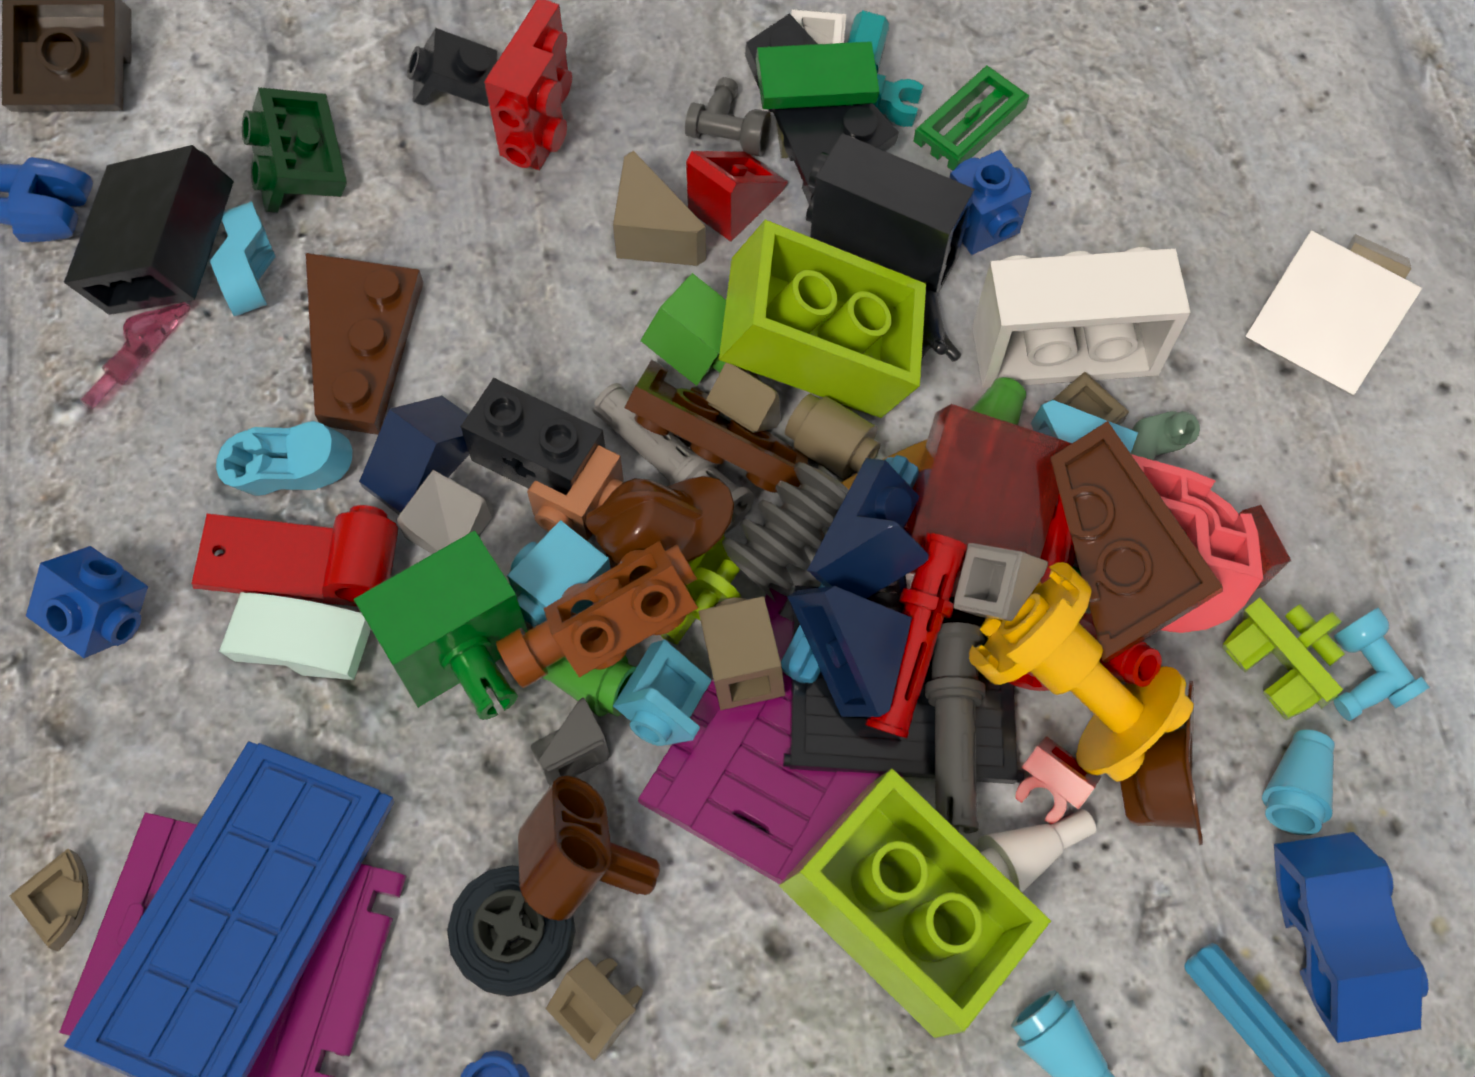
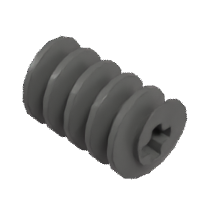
[722,462,849,602]

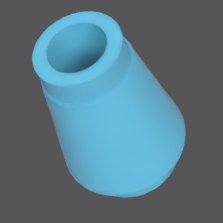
[1262,730,1335,835]
[1011,990,1115,1077]

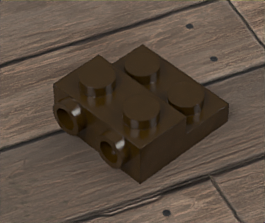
[2,0,131,112]

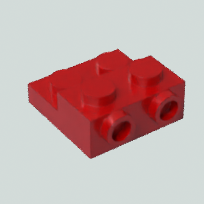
[484,0,572,171]

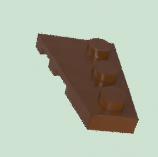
[306,253,424,435]
[624,359,808,493]
[1050,421,1223,663]

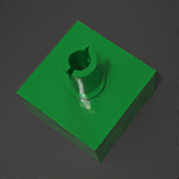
[354,530,528,720]

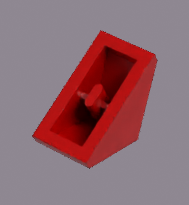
[686,151,788,242]

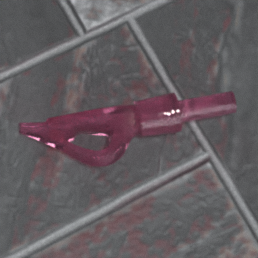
[80,302,191,410]

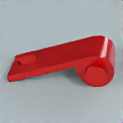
[191,505,399,607]

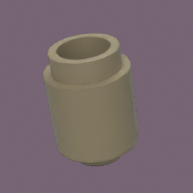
[785,394,881,479]

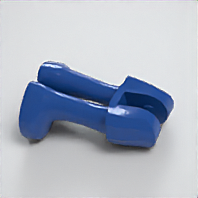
[0,157,93,242]

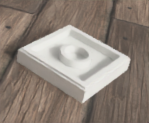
[1245,230,1422,396]

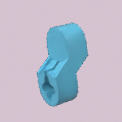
[210,201,276,317]
[216,421,353,496]

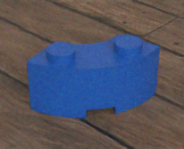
[1274,832,1429,1043]

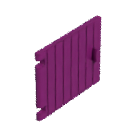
[638,588,903,884]
[59,812,407,1077]

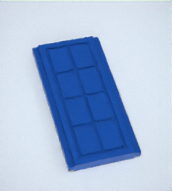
[64,741,395,1077]

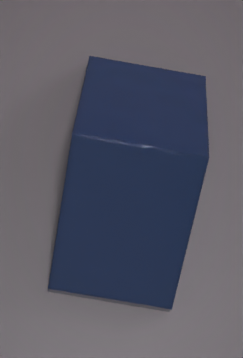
[359,396,470,515]
[787,586,912,717]

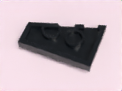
[745,13,899,204]

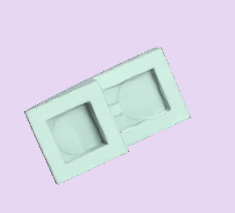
[219,592,371,680]

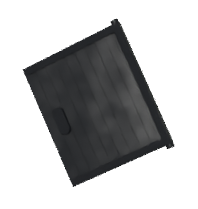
[783,585,1024,784]

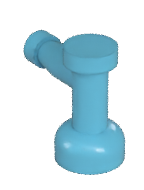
[1333,607,1430,721]

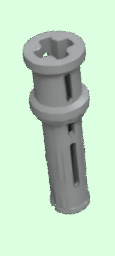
[593,383,755,534]

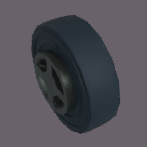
[447,865,576,997]

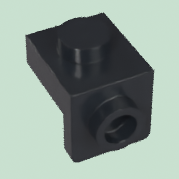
[407,28,498,107]

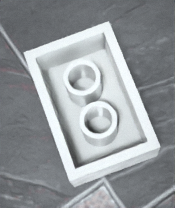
[972,247,1191,388]

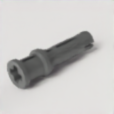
[925,622,986,834]

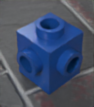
[949,149,1032,256]
[26,546,148,658]

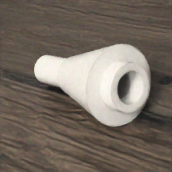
[978,809,1096,892]

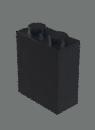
[805,133,975,294]
[64,145,234,315]

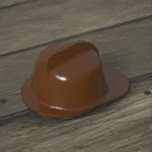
[585,476,735,580]
[1120,681,1203,845]

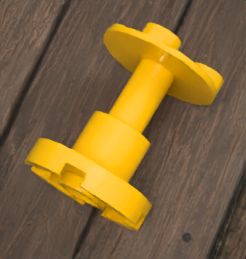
[969,562,1194,782]

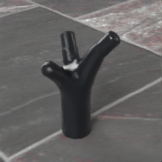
[922,290,961,362]

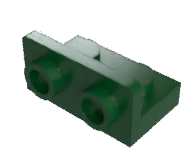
[242,87,347,213]

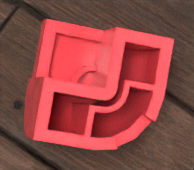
[1131,454,1263,633]

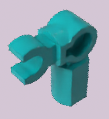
[847,10,924,127]

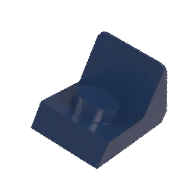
[807,458,930,599]

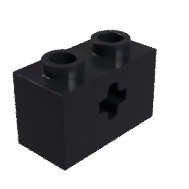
[461,378,606,495]

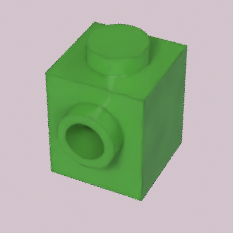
[640,273,726,386]

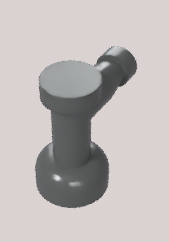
[685,77,771,157]

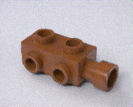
[496,541,698,689]

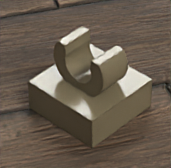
[545,957,643,1061]

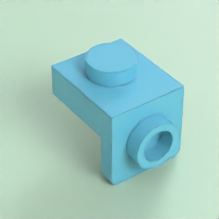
[613,639,712,746]

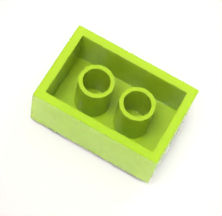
[719,219,926,418]
[779,769,1051,1038]

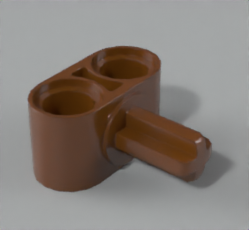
[518,776,660,921]

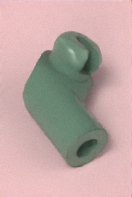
[1131,411,1200,460]

